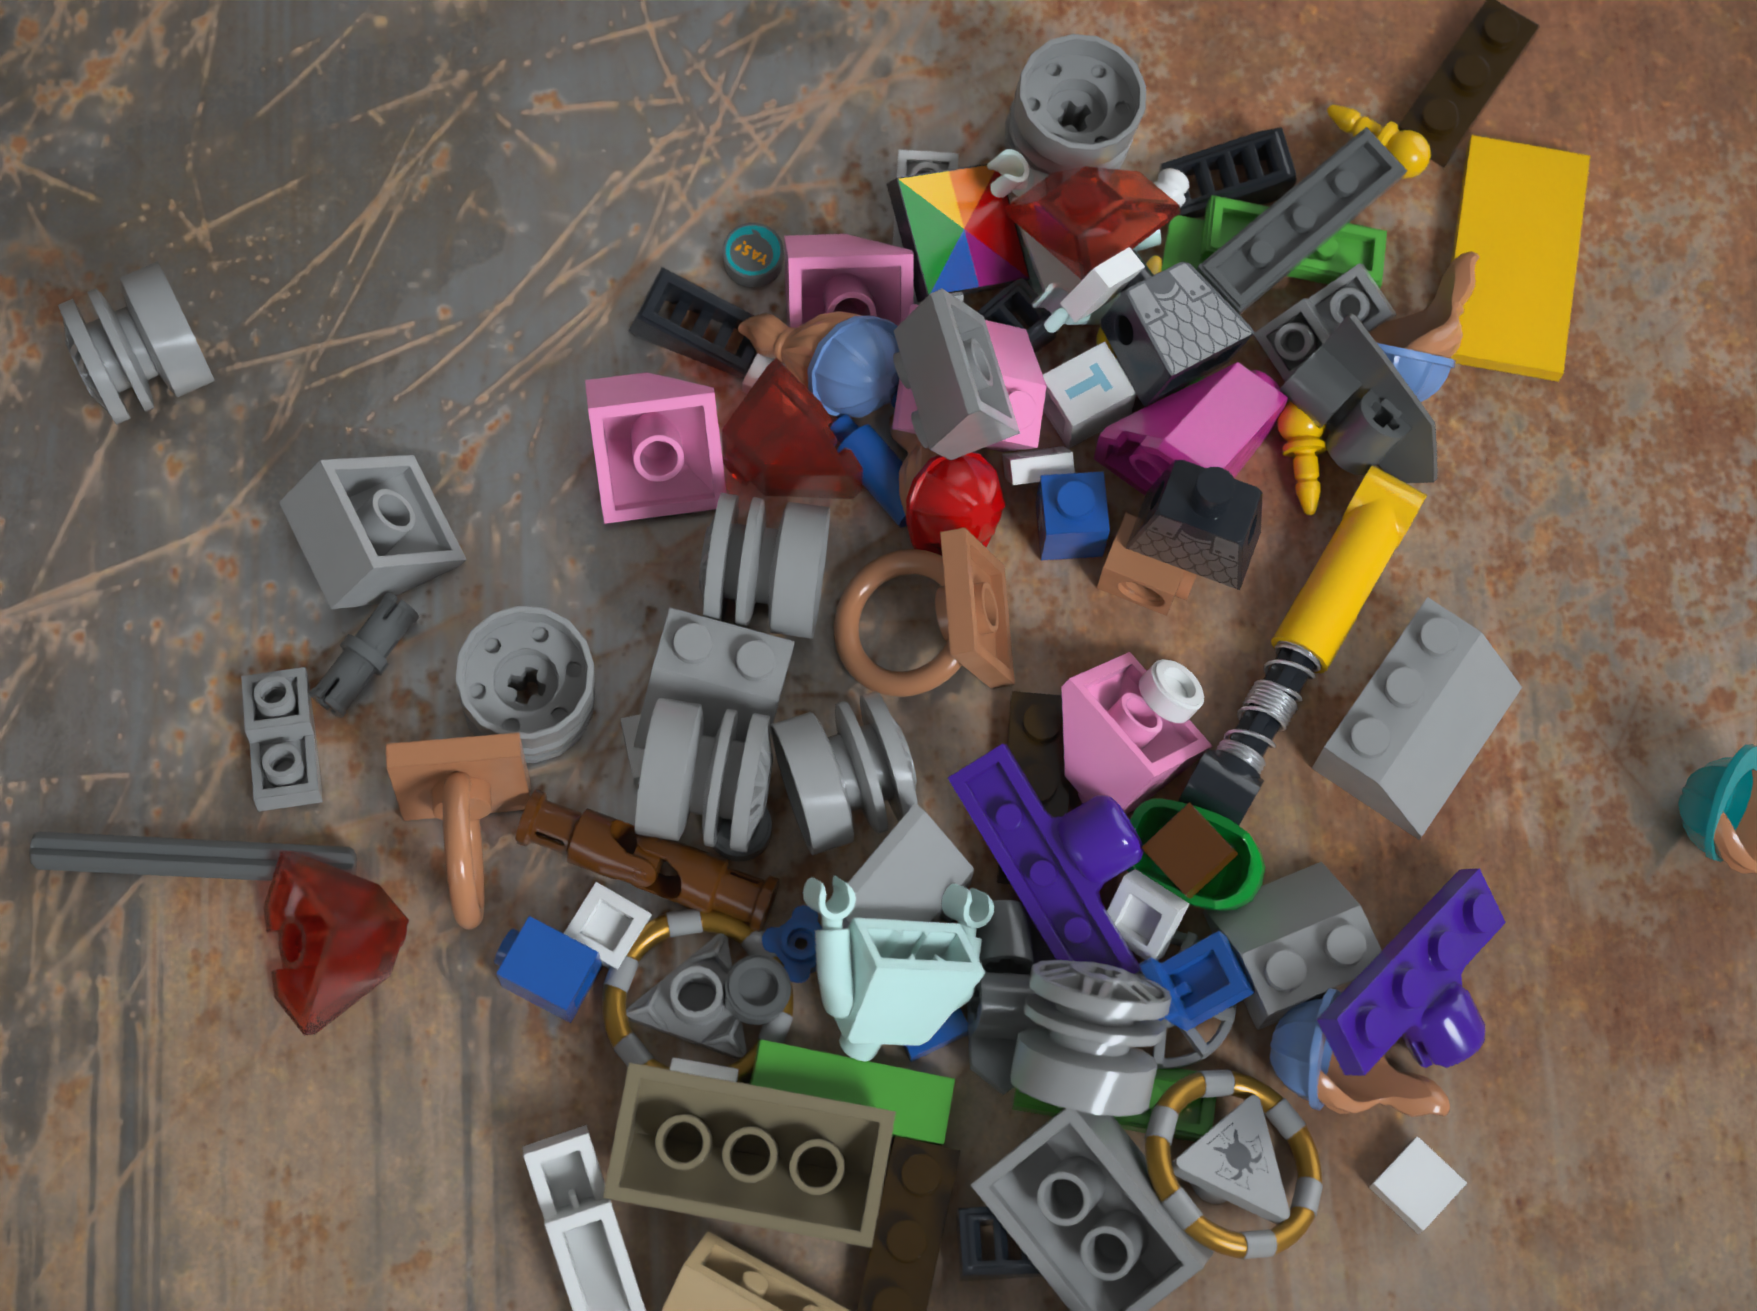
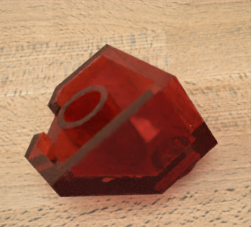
[1005,166,1181,280]
[721,358,863,499]
[263,851,409,1035]

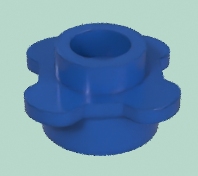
[762,905,822,983]

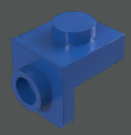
[1139,931,1255,1031]

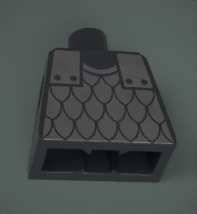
[1101,250,1255,407]
[1126,460,1263,590]

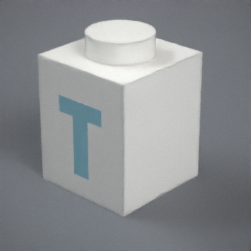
[1043,342,1137,449]

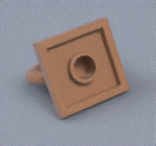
[834,528,1015,697]
[386,733,532,929]

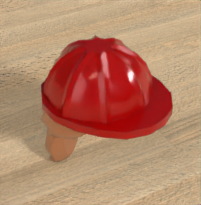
[889,414,1006,556]

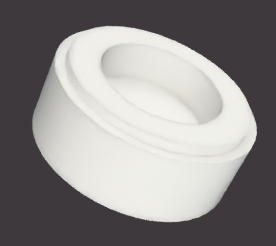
[1139,659,1204,723]

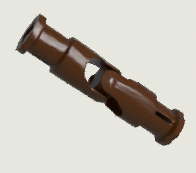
[515,789,780,933]

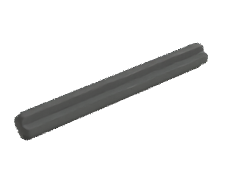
[29,831,357,885]

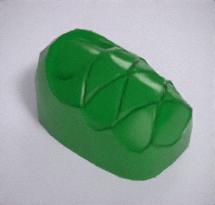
[1127,798,1266,911]

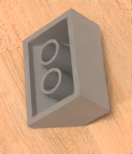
[1312,597,1522,840]
[971,1108,1215,1311]

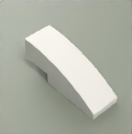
[523,1125,646,1311]

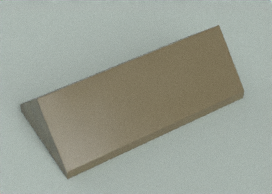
[603,1063,896,1248]

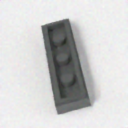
[1196,127,1407,315]

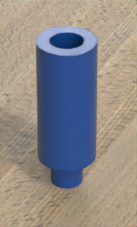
[829,414,907,528]

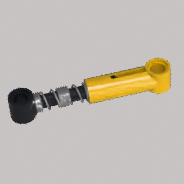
[1178,465,1427,825]

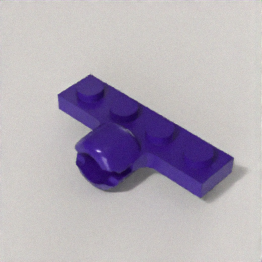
[948,744,1144,974]
[1316,868,1506,1076]

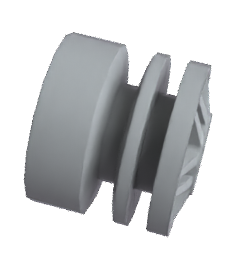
[1004,34,1146,188]
[58,261,215,425]
[699,493,830,639]
[456,606,595,763]
[770,691,918,855]
[635,698,774,852]
[1010,960,1172,1116]

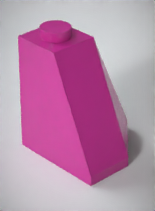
[1094,362,1288,496]

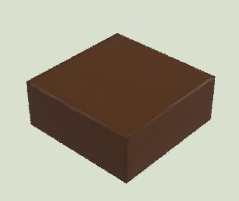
[1141,802,1238,899]

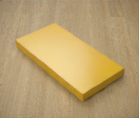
[1450,135,1590,382]

